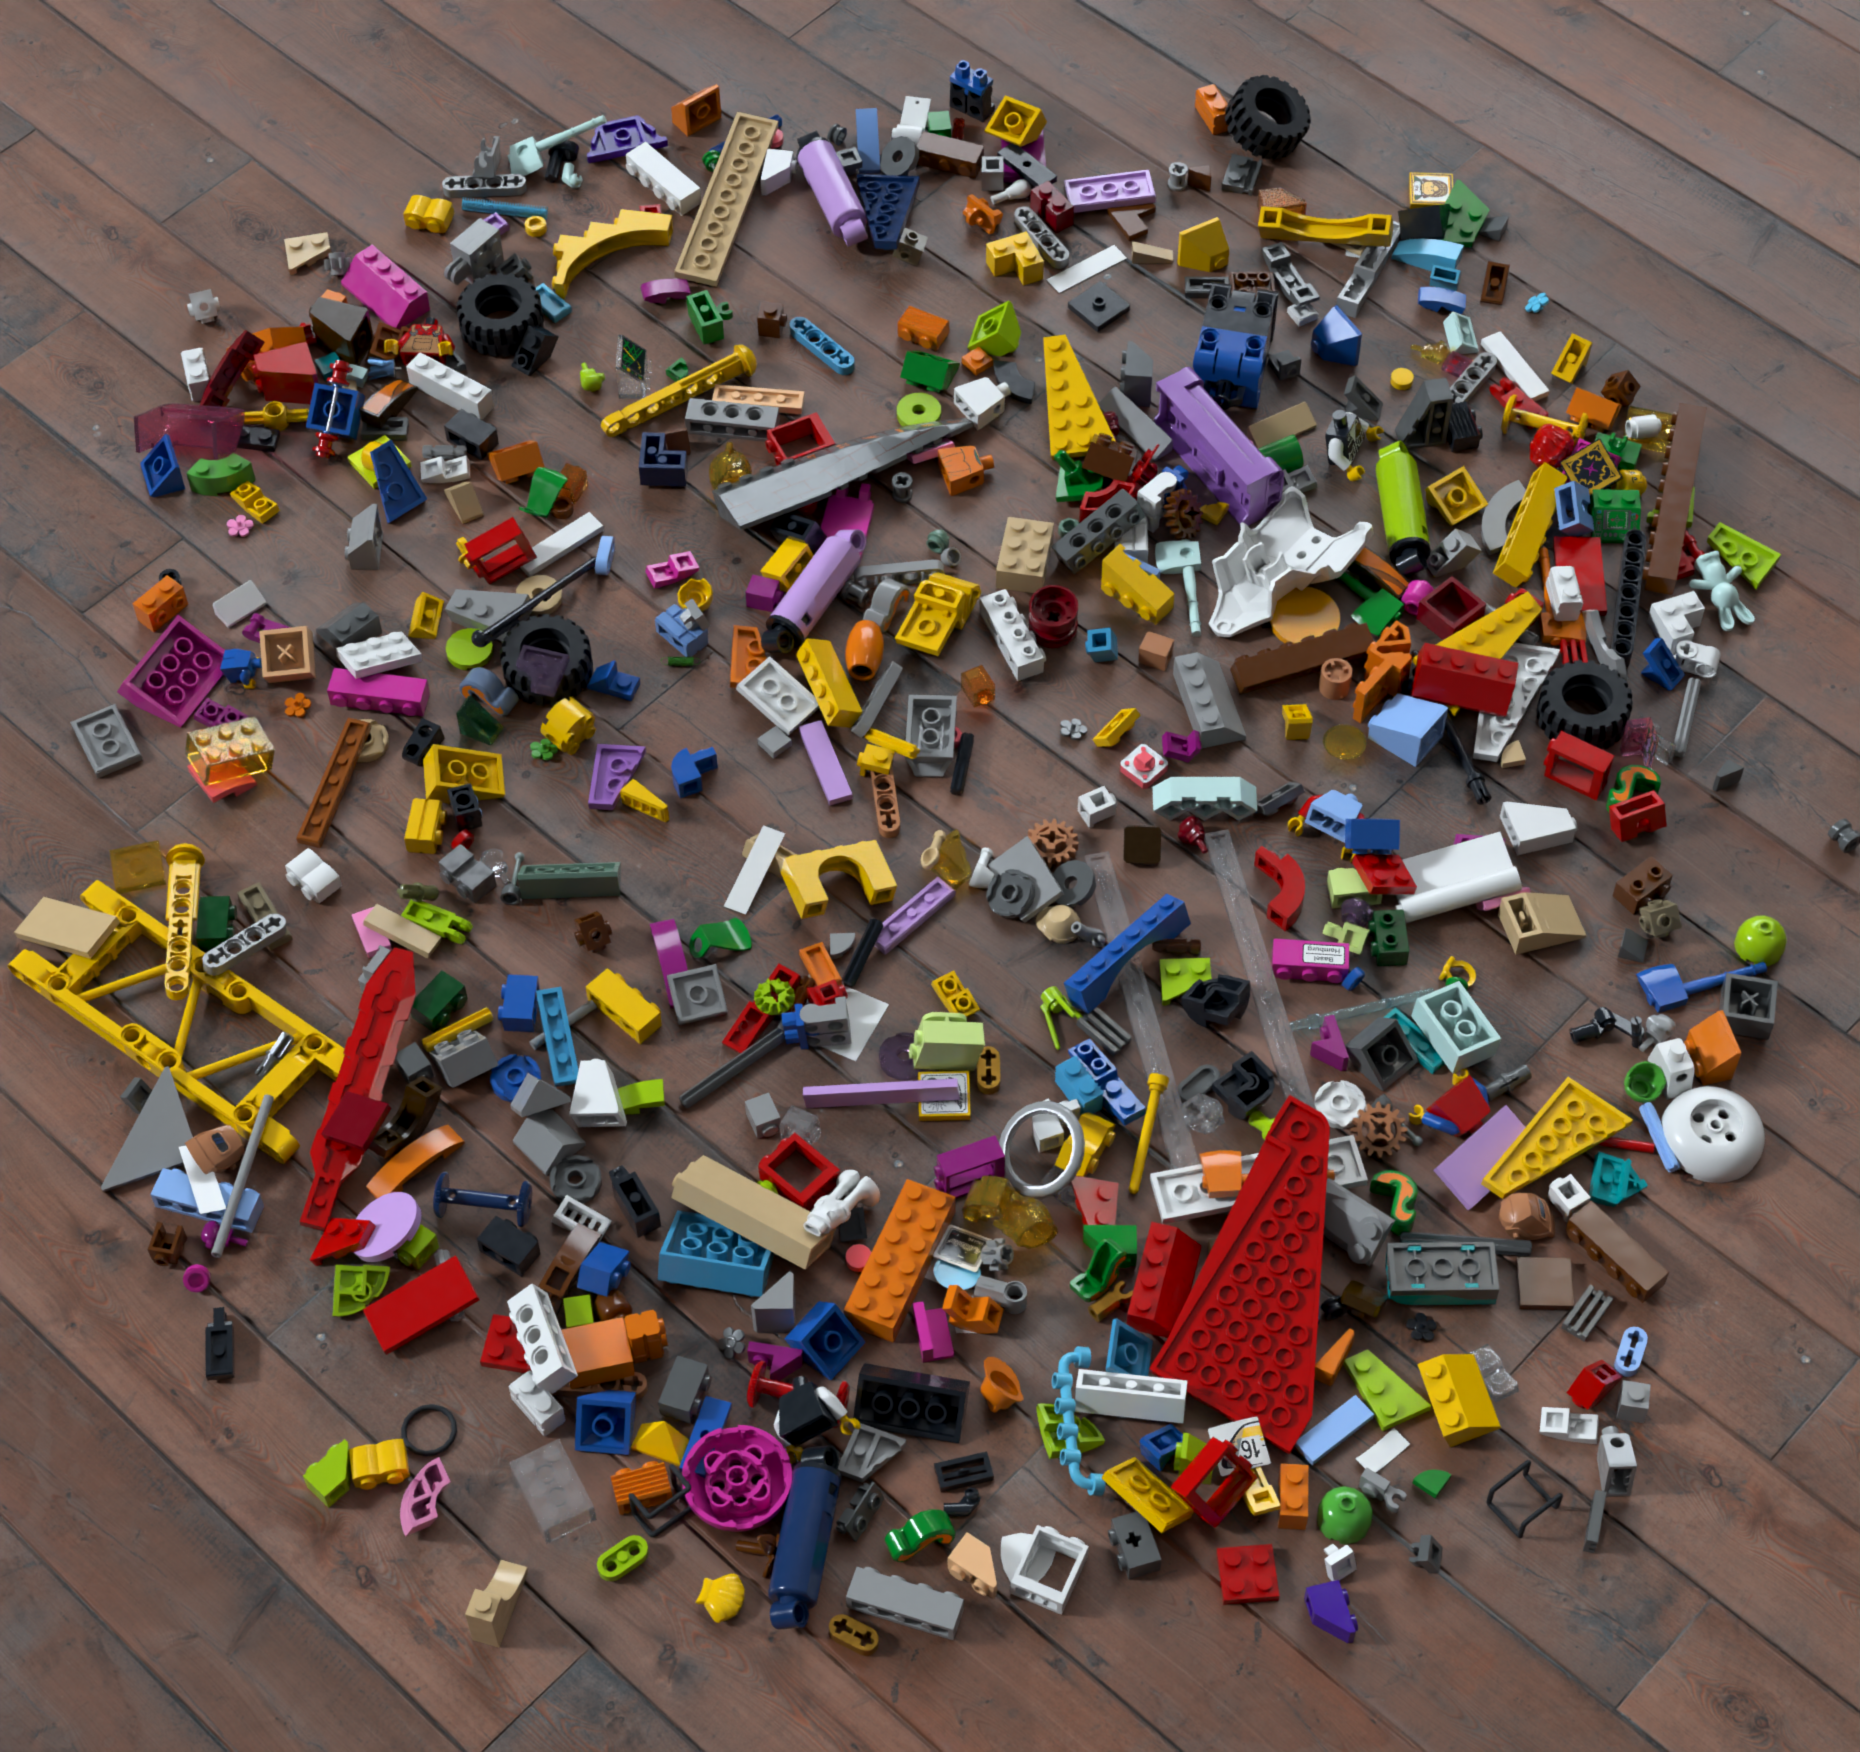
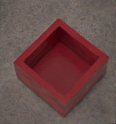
[1416,576,1486,640]

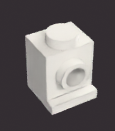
[1078,786,1117,829]
[1547,1174,1591,1222]

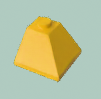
[1177,217,1230,272]

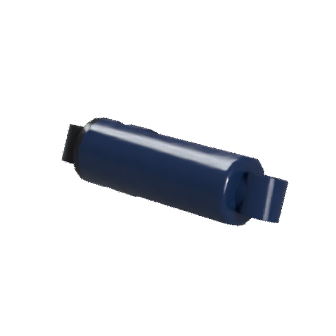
[768,1445,842,1630]

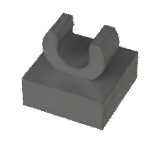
[836,147,863,176]
[120,1077,152,1114]
[1409,1535,1443,1573]

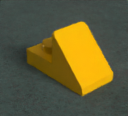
[1551,333,1593,384]
[1282,704,1313,740]

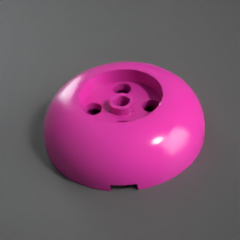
[682,1425,792,1532]

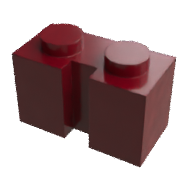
[1030,181,1074,234]

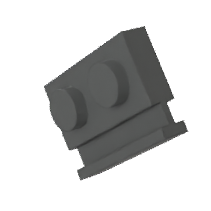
[1221,154,1263,196]

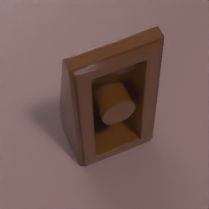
[1480,261,1510,305]

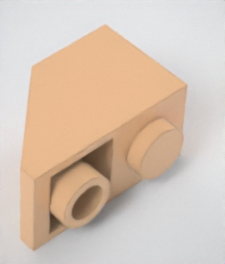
[948,1532,997,1599]

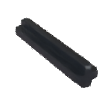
[950,732,974,796]
[842,918,883,987]

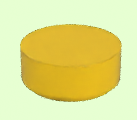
[525,216,547,237]
[1390,368,1414,390]

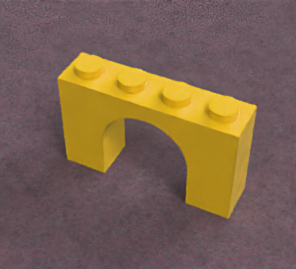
[781,840,897,919]

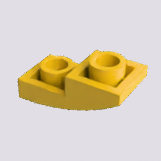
[230,481,280,524]
[931,970,980,1017]

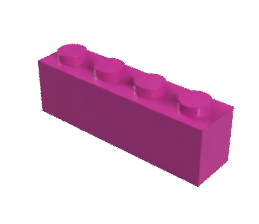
[327,668,430,716]

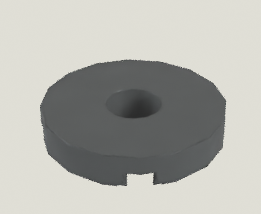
[880,136,919,176]
[1053,860,1096,908]
[986,869,1035,919]
[549,1155,602,1204]

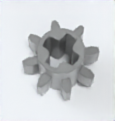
[324,252,351,276]
[981,1238,1014,1271]

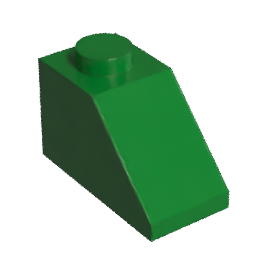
[1083,1225,1137,1268]

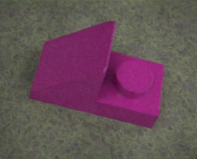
[1310,1015,1349,1071]
[747,1341,803,1381]

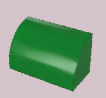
[1258,434,1304,473]

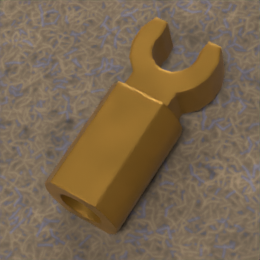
[1088,1281,1133,1322]

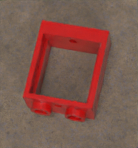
[765,412,836,466]
[464,517,537,584]
[1543,731,1614,801]
[758,1132,840,1211]
[1171,1437,1258,1528]

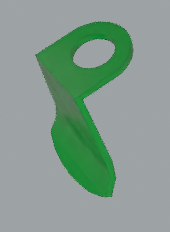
[519,467,568,518]
[689,918,752,958]

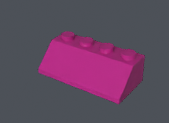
[341,244,430,330]

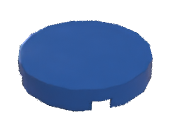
[490,1054,541,1102]

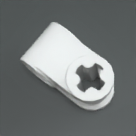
[1673,640,1721,678]

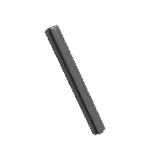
[679,1028,785,1108]
[1400,1231,1532,1256]

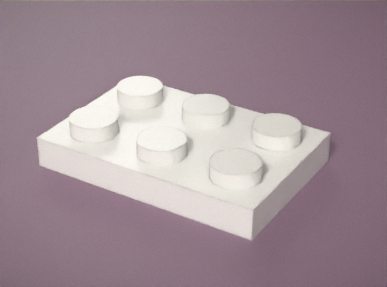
[336,631,422,679]
[736,656,820,736]

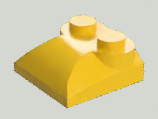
[1425,466,1488,527]

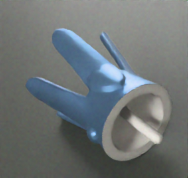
[367,357,401,380]

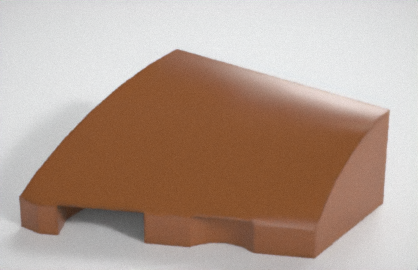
[365,321,409,362]

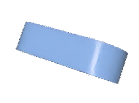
[595,536,615,575]
[1614,1327,1648,1377]

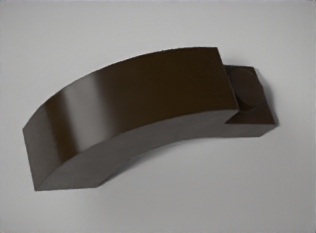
[368,1076,442,1159]

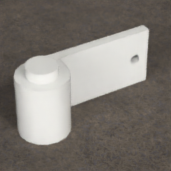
[892,96,931,145]

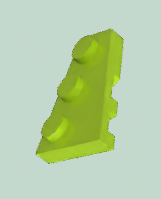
[1707,522,1781,589]
[1343,1349,1431,1431]

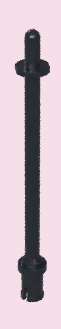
[1410,650,1492,805]

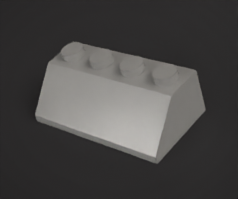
[1173,652,1246,749]

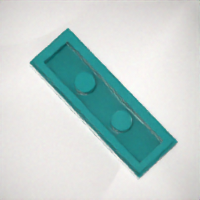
[1383,1007,1445,1075]

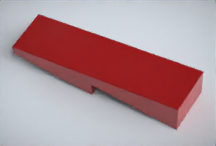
[722,963,801,1054]

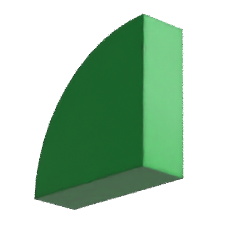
[666,357,688,382]
[1412,1469,1451,1499]

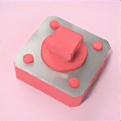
[1120,744,1168,789]

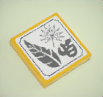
[918,1071,971,1121]

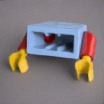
[1288,790,1365,863]

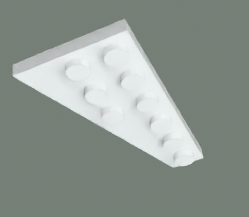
[1473,643,1561,762]

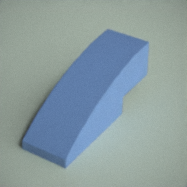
[856,108,880,173]

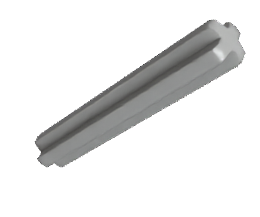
[1672,678,1701,758]

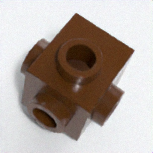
[1601,370,1641,407]
[574,911,612,953]

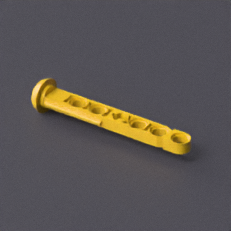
[601,345,757,437]
[165,843,205,1001]

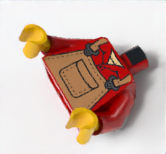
[384,317,455,366]

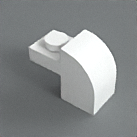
[1032,1098,1080,1153]

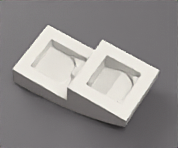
[420,456,471,483]
[1540,1407,1599,1444]

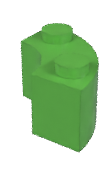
[186,453,256,496]

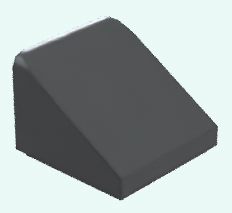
[1479,216,1509,241]
[1712,759,1744,791]
[1618,928,1648,963]

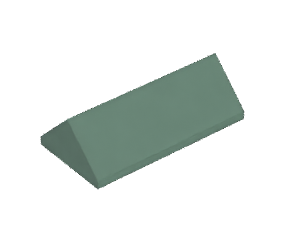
[518,862,621,899]

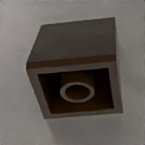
[309,297,374,366]

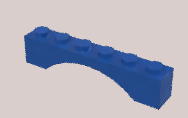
[1064,894,1191,1014]

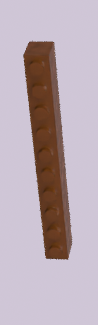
[1642,403,1707,595]

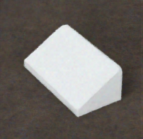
[213,580,267,628]

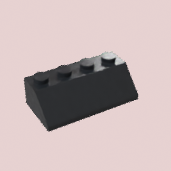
[852,1363,970,1443]

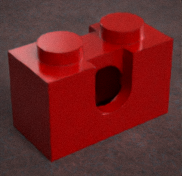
[1609,790,1667,842]

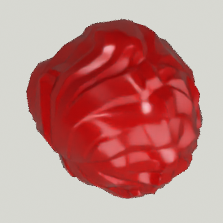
[1530,424,1574,468]

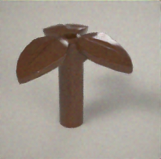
[736,1533,780,1578]

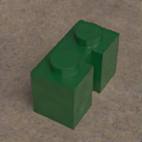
[196,896,237,952]
[410,970,468,1033]

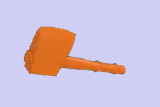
[1539,547,1587,646]
[1199,1150,1335,1198]

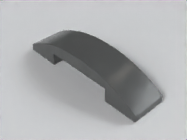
[1262,242,1320,306]

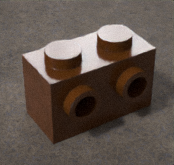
[1613,856,1673,915]

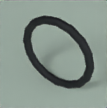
[401,1404,457,1457]

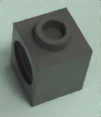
[395,1042,434,1084]

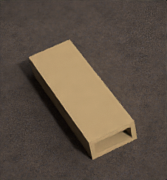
[671,1155,836,1270]

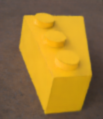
[1101,544,1175,625]

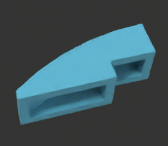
[1391,239,1464,272]

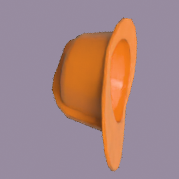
[980,1357,1023,1413]

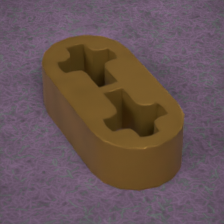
[977,1047,1000,1095]
[829,1614,879,1656]

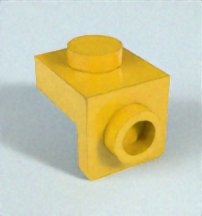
[857,744,895,777]

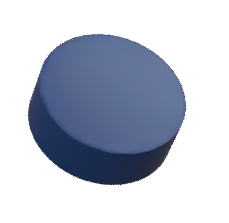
[1342,967,1365,991]

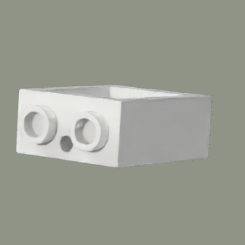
[1010,1525,1089,1615]

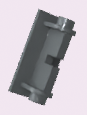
[836,1482,884,1542]

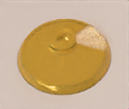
[1323,724,1367,760]

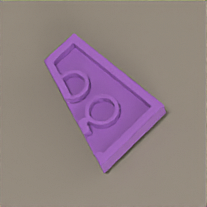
[588,744,646,810]

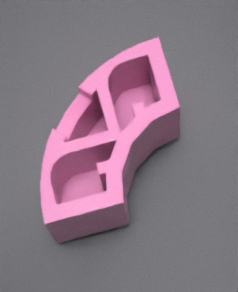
[400,1457,451,1537]

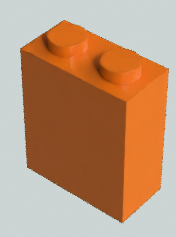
[561,1317,635,1389]

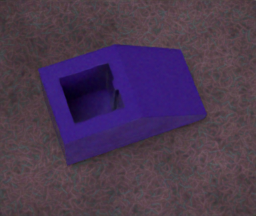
[1304,1580,1358,1643]

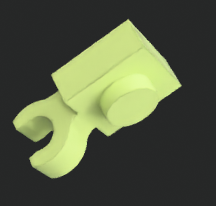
[1323,922,1370,955]

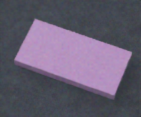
[1064,170,1156,213]
[1433,1105,1526,1210]

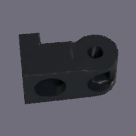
[402,718,445,767]

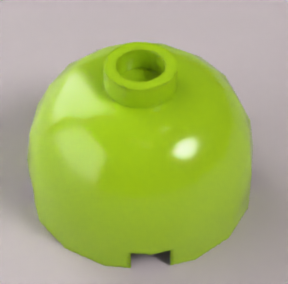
[1734,915,1787,966]

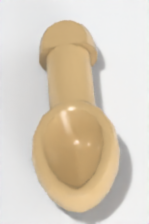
[921,830,946,869]

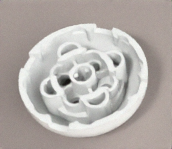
[1661,1086,1765,1183]

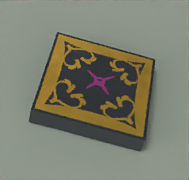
[1560,438,1624,498]

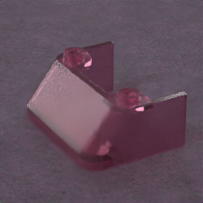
[134,403,245,460]

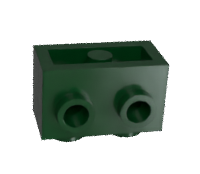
[1368,909,1409,966]

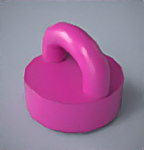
[183,1264,211,1293]

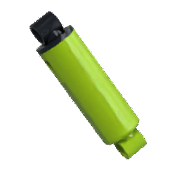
[1375,440,1431,578]

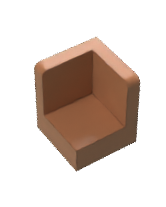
[1138,632,1174,671]

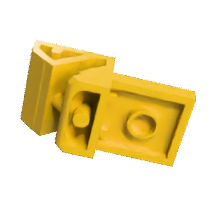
[895,572,981,656]

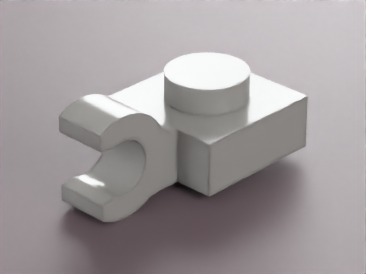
[1359,1468,1407,1513]

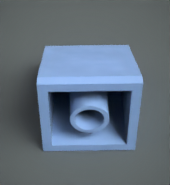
[1368,693,1448,767]

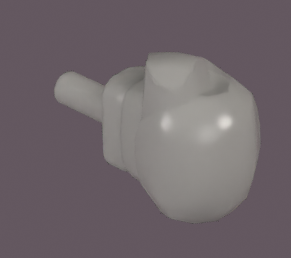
[1639,1014,1676,1052]

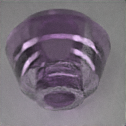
[1341,898,1373,927]

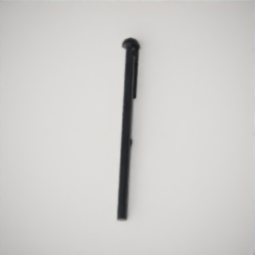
[471,557,596,647]

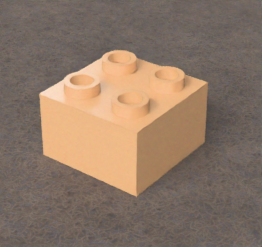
[259,626,316,683]

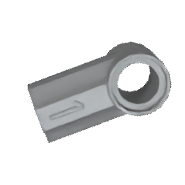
[973,1275,1027,1314]

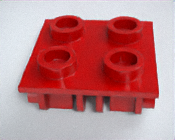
[1126,444,1159,501]

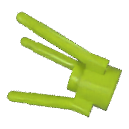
[1040,986,1088,1050]

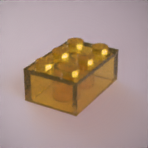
[185,716,275,786]

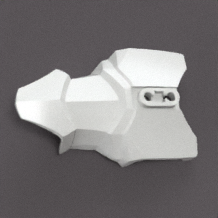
[1209,486,1374,637]

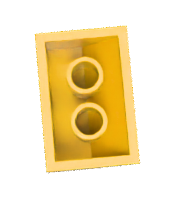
[1417,1354,1501,1447]

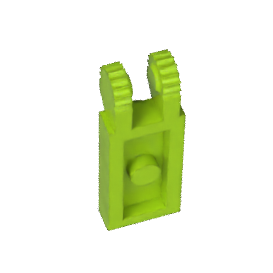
[401,899,473,944]

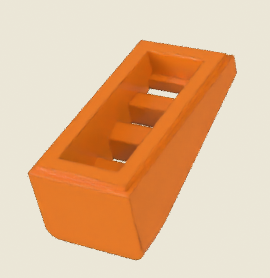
[1314,1329,1355,1386]

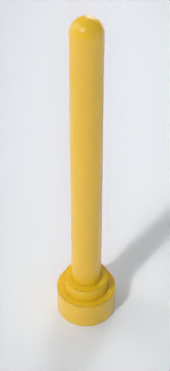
[1128,1073,1169,1194]

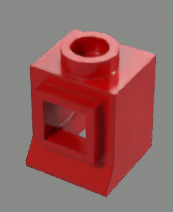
[807,979,848,1006]

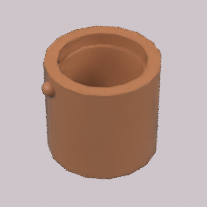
[1319,658,1352,700]

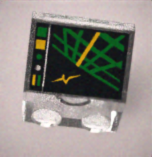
[615,335,652,399]

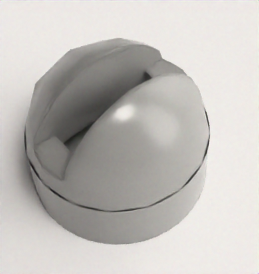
[940,547,961,567]

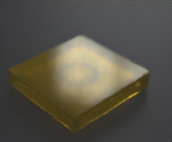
[109,840,166,894]

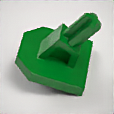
[1054,450,1105,502]

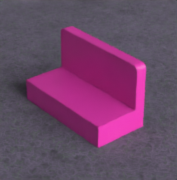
[913,1301,954,1363]

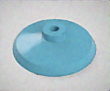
[933,1259,981,1290]

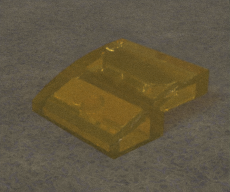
[1623,406,1672,453]

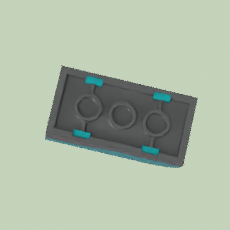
[1385,1242,1499,1305]

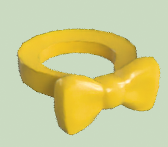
[1438,956,1476,988]

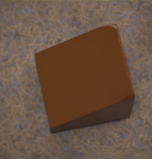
[1187,165,1212,191]
[664,428,691,455]

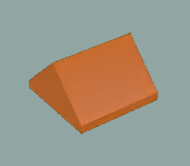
[252,327,306,352]

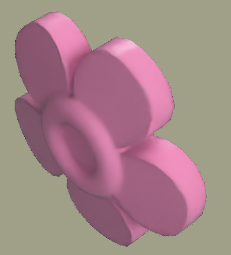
[227,515,254,537]

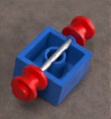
[306,360,365,459]

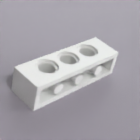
[507,1284,578,1394]

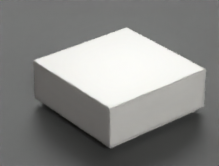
[1287,303,1318,327]

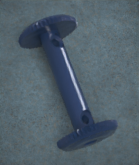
[433,1172,532,1227]

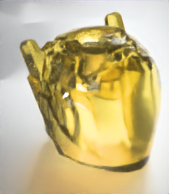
[709,442,752,490]
[993,1191,1058,1249]

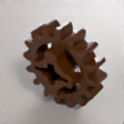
[1164,489,1203,540]

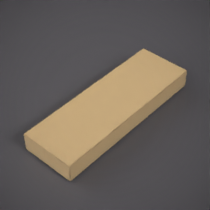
[363,904,441,959]

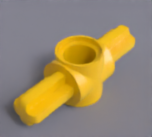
[242,401,309,431]

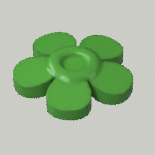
[530,739,558,760]

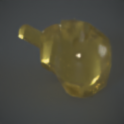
[1410,340,1449,364]

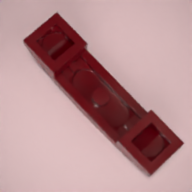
[199,330,265,415]

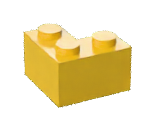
[986,231,1044,286]

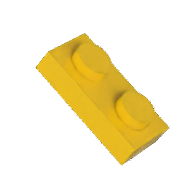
[1092,708,1141,747]

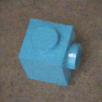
[1085,628,1118,662]

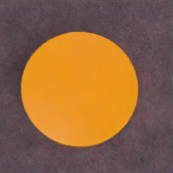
[1270,587,1340,644]

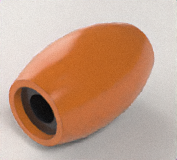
[845,620,884,681]

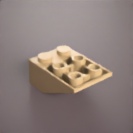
[1498,892,1587,955]

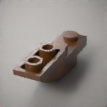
[538,1223,602,1317]

